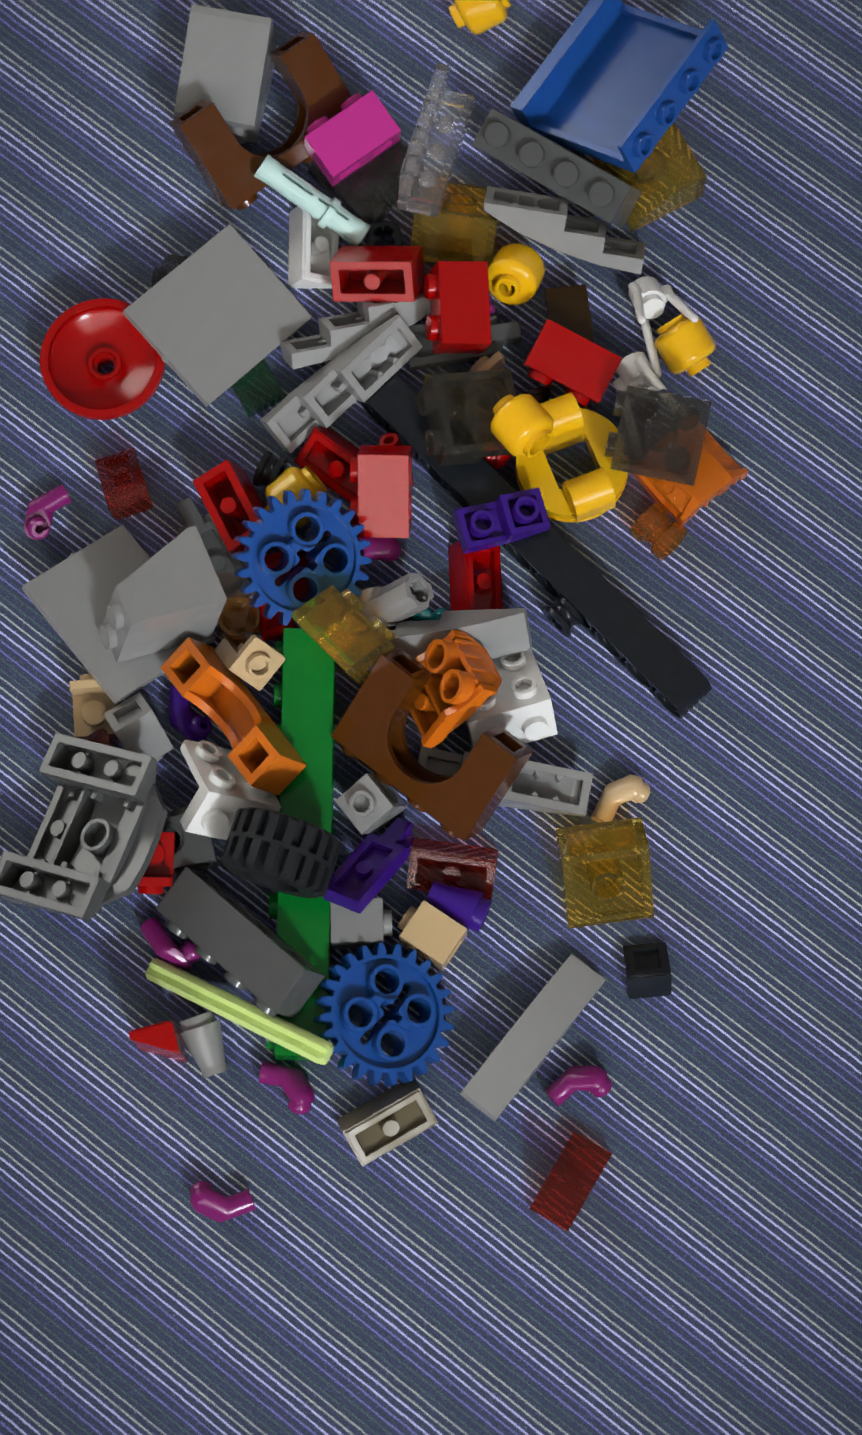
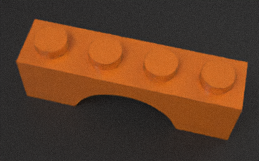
[160,637,307,795]

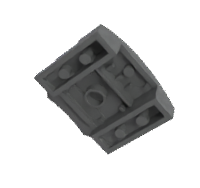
[0,733,167,921]

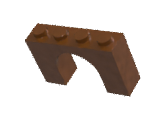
[169,31,351,210]
[331,648,534,841]

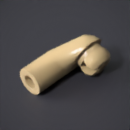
[591,774,650,827]

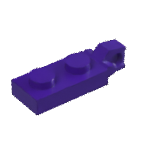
[323,818,414,914]

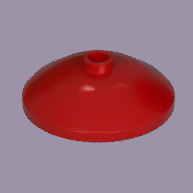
[40,298,165,420]

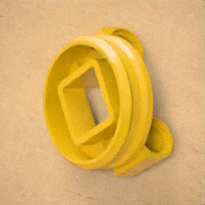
[515,392,629,523]

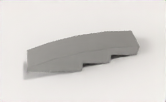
[483,186,645,275]
[280,288,431,370]
[260,315,423,454]
[350,608,532,677]
[417,746,593,817]
[460,953,606,1121]

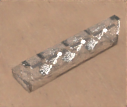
[397,63,475,217]

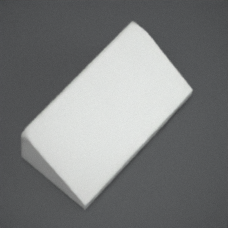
[288,206,339,289]

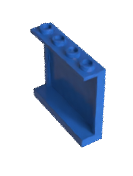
[510,0,728,173]

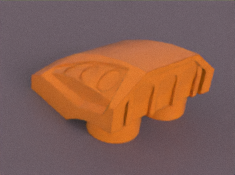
[629,416,748,526]
[410,629,502,748]

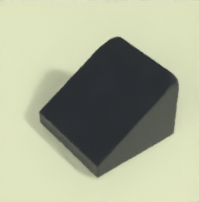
[623,942,671,999]

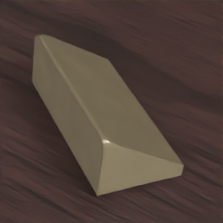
[337,1079,438,1167]

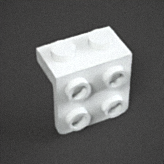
[466,649,558,748]
[180,740,281,840]

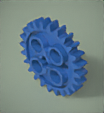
[232,488,372,628]
[314,942,454,1087]

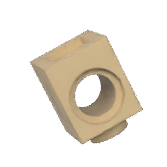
[397,900,467,971]

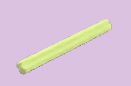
[145,958,334,1065]

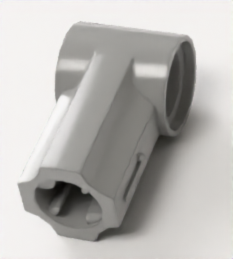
[354,573,434,631]

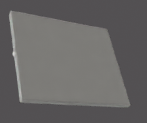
[122,224,312,408]
[22,525,216,705]

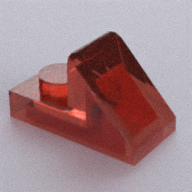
[95,448,152,520]
[530,1131,612,1232]

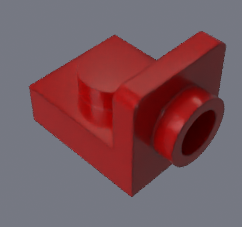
[137,831,175,894]

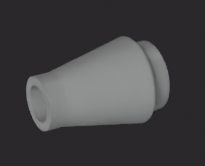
[179,1011,228,1078]

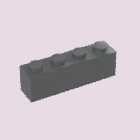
[472,108,642,228]
[156,866,325,1018]

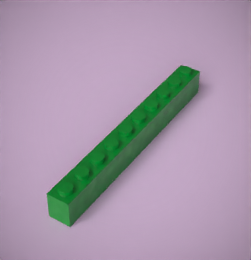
[266,628,336,1061]

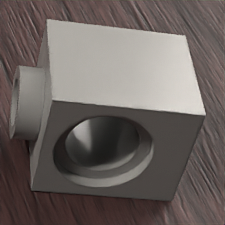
[103,692,174,762]
[335,773,408,834]
[330,898,393,949]

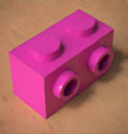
[304,90,401,187]

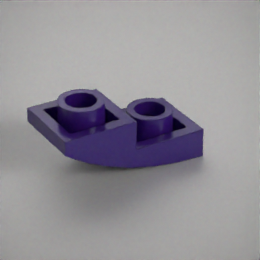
[452,488,551,554]

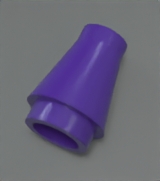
[426,881,492,933]

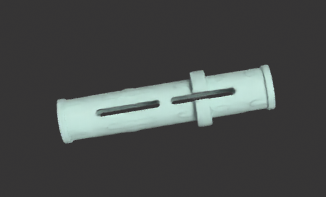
[254,154,371,246]

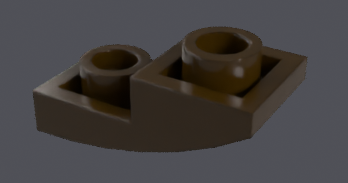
[544,284,594,343]

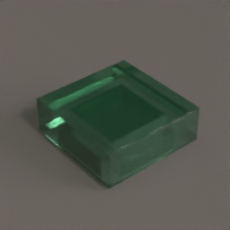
[231,360,285,418]

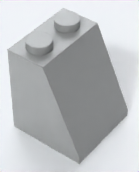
[174,4,276,144]
[100,525,227,663]

